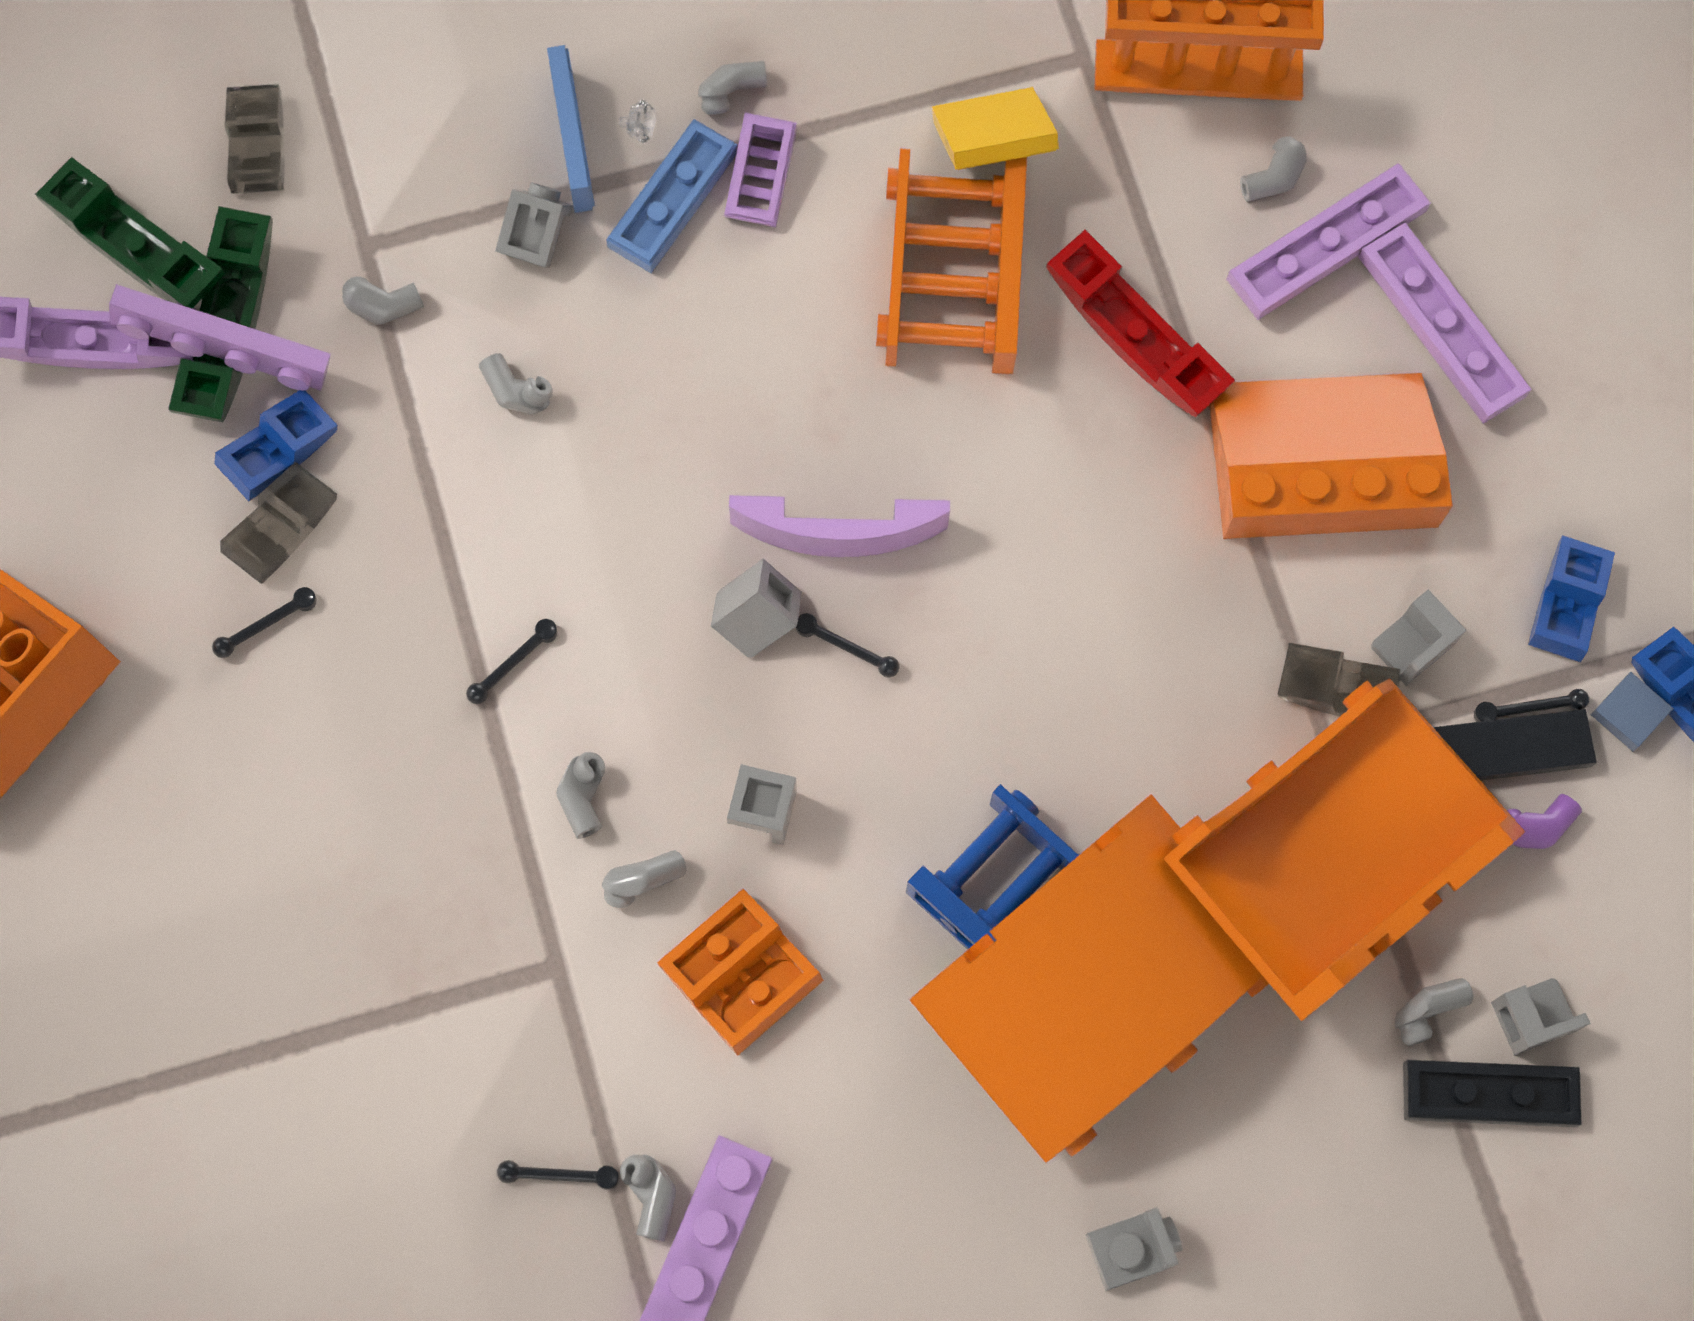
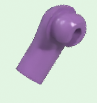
[1507,794,1582,849]

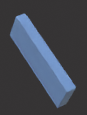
[547,45,595,213]
[606,119,738,274]

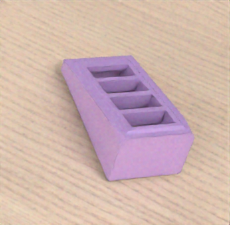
[724,112,797,227]

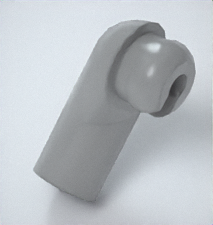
[342,276,424,325]
[479,353,553,414]
[602,850,686,908]
[1395,978,1473,1046]
[620,1155,676,1241]

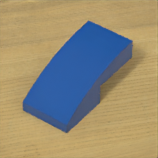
[214,390,338,502]
[1528,535,1615,662]
[1631,627,1694,742]

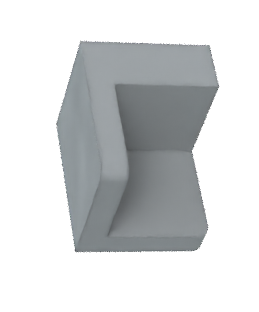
[711,558,802,657]
[1371,589,1466,686]
[727,764,797,845]
[1491,978,1591,1055]

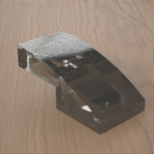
[225,84,284,194]
[220,462,337,584]
[1278,643,1401,717]

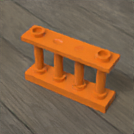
[1094,0,1324,101]
[876,149,1027,374]

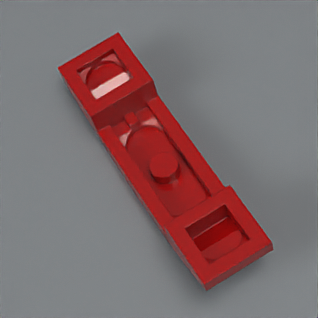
[1046,229,1235,418]

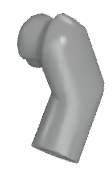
[698,61,767,114]
[1240,137,1307,202]
[556,752,606,839]

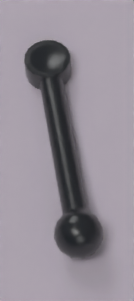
[212,587,317,658]
[796,613,900,678]
[466,619,558,704]
[1474,689,1589,722]
[497,1160,619,1190]

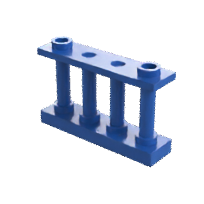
[906,784,1078,950]

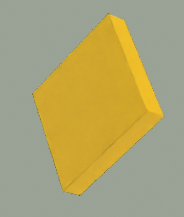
[932,87,1059,170]

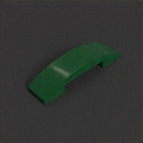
[35,157,225,309]
[168,206,273,422]

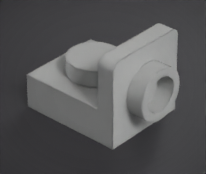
[495,183,573,267]
[1086,1207,1182,1291]

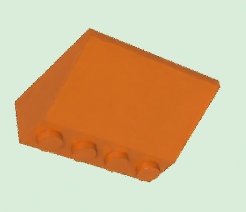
[1210,373,1453,539]
[0,569,121,799]

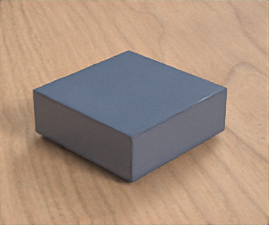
[1591,672,1674,752]

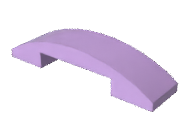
[0,297,196,369]
[729,495,950,557]

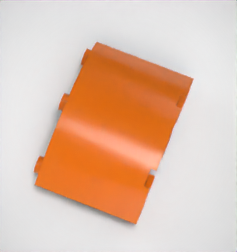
[1163,678,1525,1021]
[909,794,1269,1163]

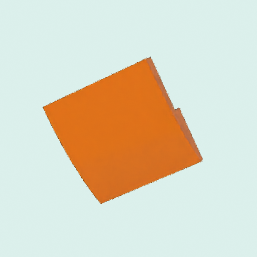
[657,889,824,1056]

